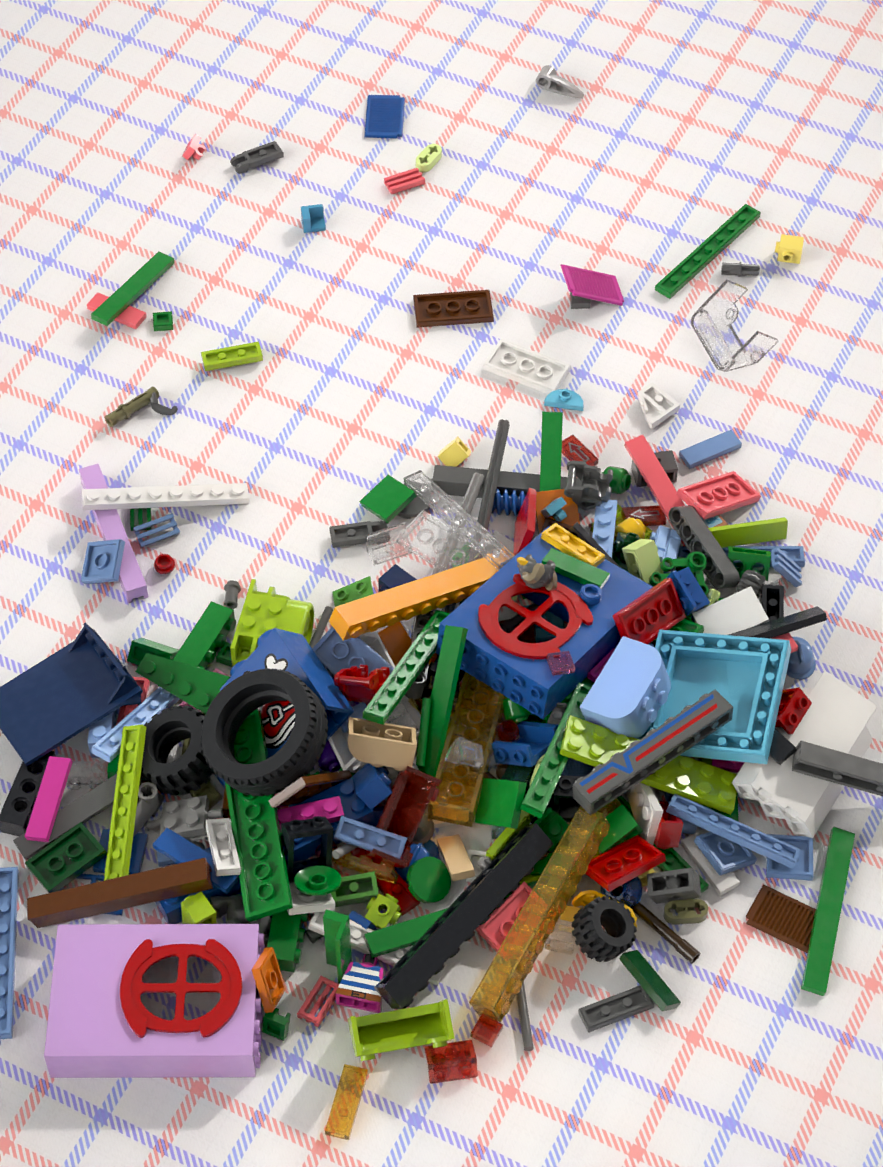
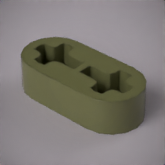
[663,899,708,925]

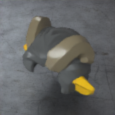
[517,554,557,591]

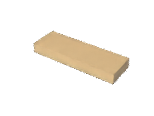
[437,834,475,881]

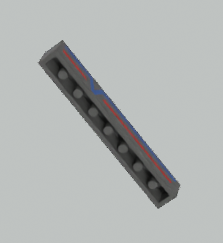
[573,689,733,816]

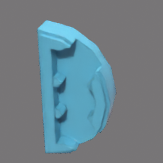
[544,389,584,411]

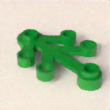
[649,552,709,595]

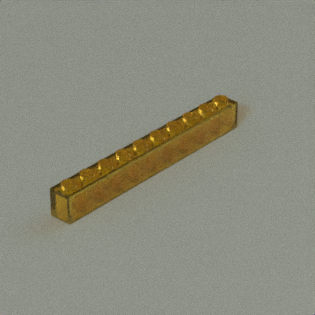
[469,807,610,1022]

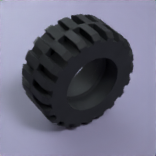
[141,706,215,796]

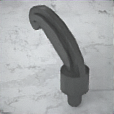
[150,392,178,415]

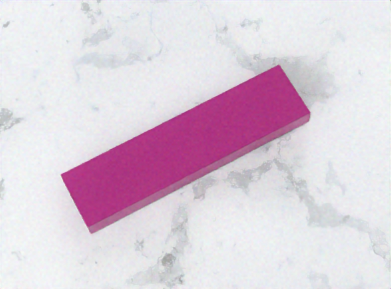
[25,756,73,842]

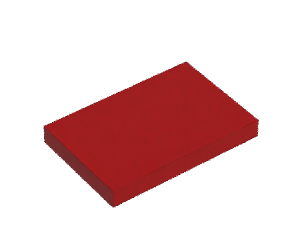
[581,835,666,892]

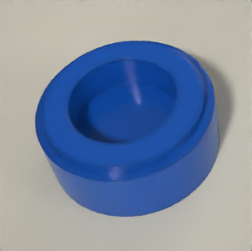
[579,584,602,605]

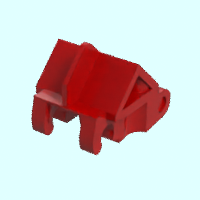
[334,665,390,706]

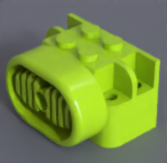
[230,579,314,667]

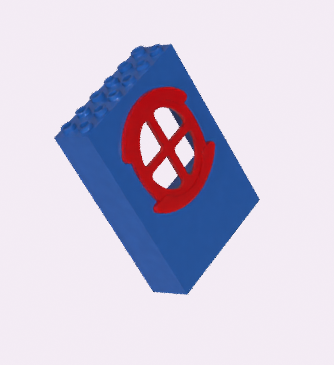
[436,526,653,719]

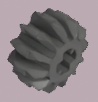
[735,569,765,598]

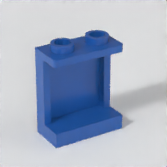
[492,721,559,767]

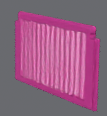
[560,264,624,306]

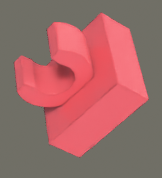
[182,134,206,160]

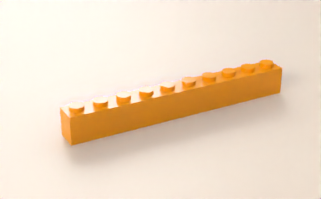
[329,551,510,641]

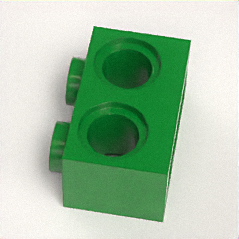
[727,546,771,581]

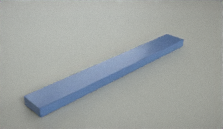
[0,867,19,1039]

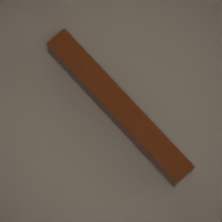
[27,858,213,928]

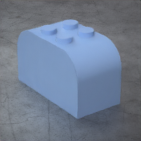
[580,636,671,739]

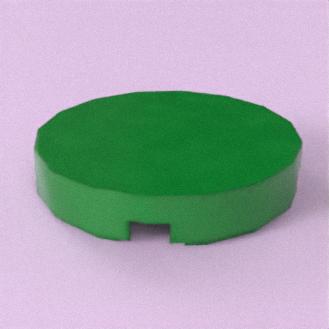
[407,857,451,903]

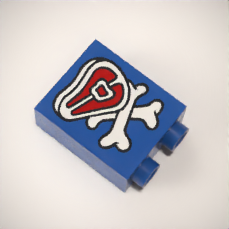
[220,628,354,758]

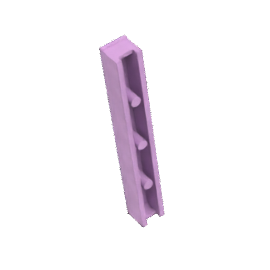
[79,464,148,603]

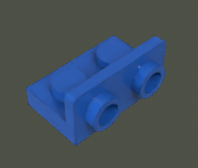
[667,567,710,616]

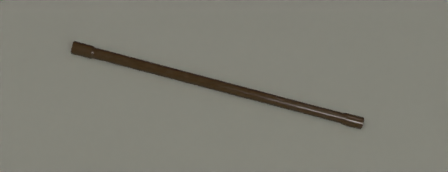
[459,752,701,964]

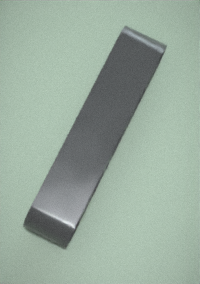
[668,505,740,589]

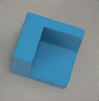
[301,204,326,233]

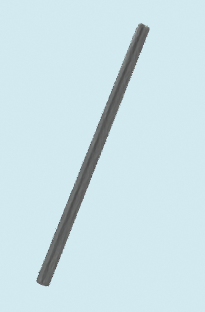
[459,419,510,605]

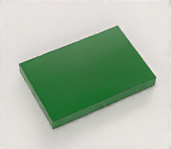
[474,778,527,829]

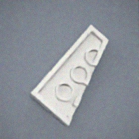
[626,783,663,845]

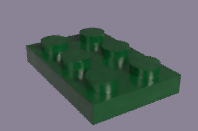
[25,822,107,893]

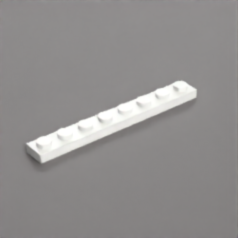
[81,483,249,511]

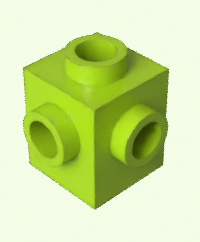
[364,893,401,929]

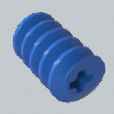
[492,489,525,517]

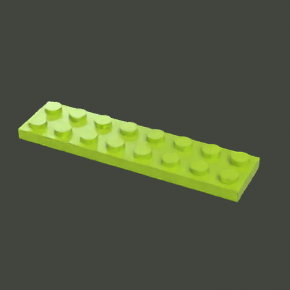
[560,715,737,815]

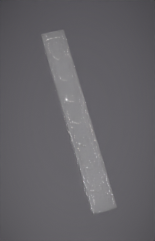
[404,470,515,570]

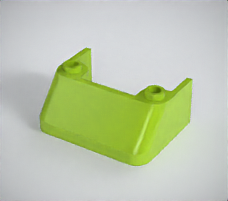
[348,999,455,1061]

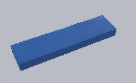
[153,828,240,894]

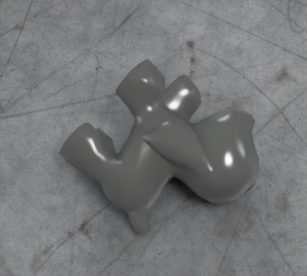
[210,894,272,935]

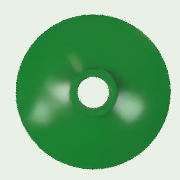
[294,866,341,896]

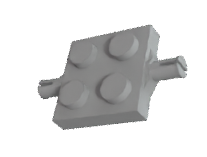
[146,795,224,838]

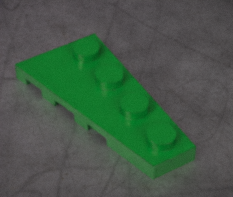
[135,653,230,714]

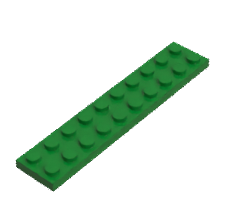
[225,709,293,922]

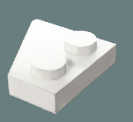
[637,382,680,429]

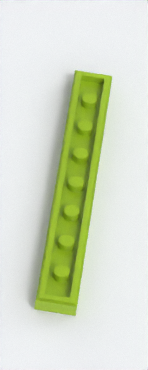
[104,724,146,881]

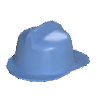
[786,637,816,679]

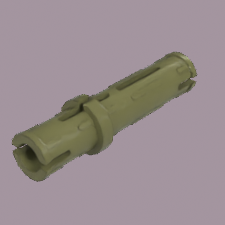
[104,387,160,427]

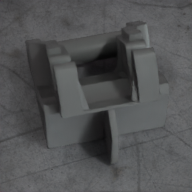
[564,461,613,511]

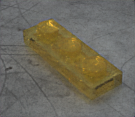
[332,849,399,884]
[325,1064,368,1140]

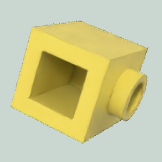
[775,234,804,264]

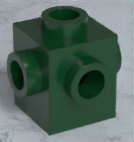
[613,532,641,564]

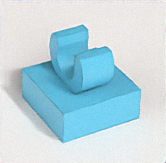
[540,497,567,521]

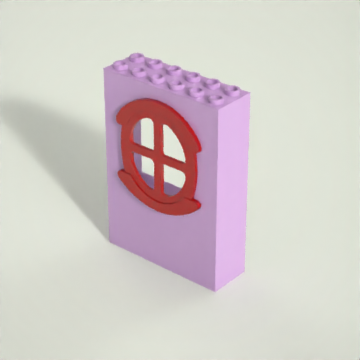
[44,924,266,1078]

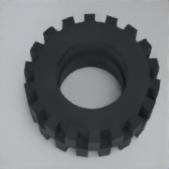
[571,896,637,962]

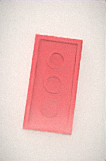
[676,471,761,520]

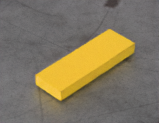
[541,523,605,567]

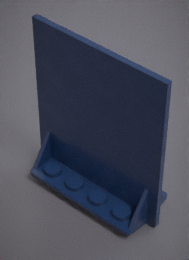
[0,622,143,766]

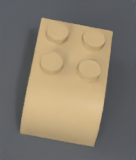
[348,717,417,771]

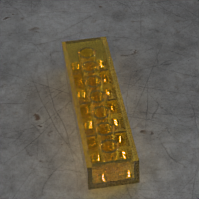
[428,672,507,827]

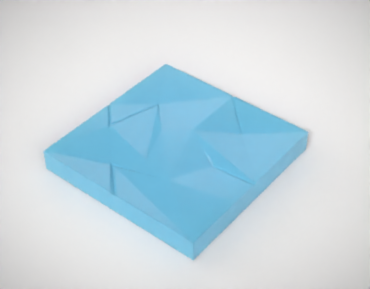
[638,630,791,764]

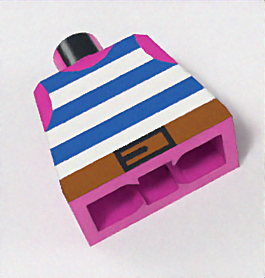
[336,954,384,1013]

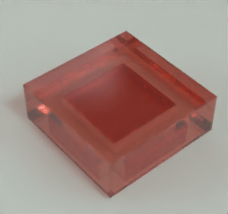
[470,1014,503,1047]

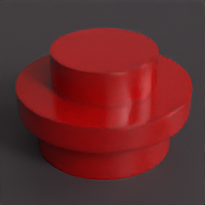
[154,554,175,574]

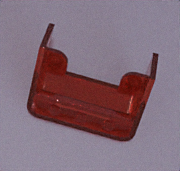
[365,766,442,869]

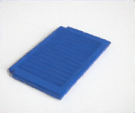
[364,95,405,138]

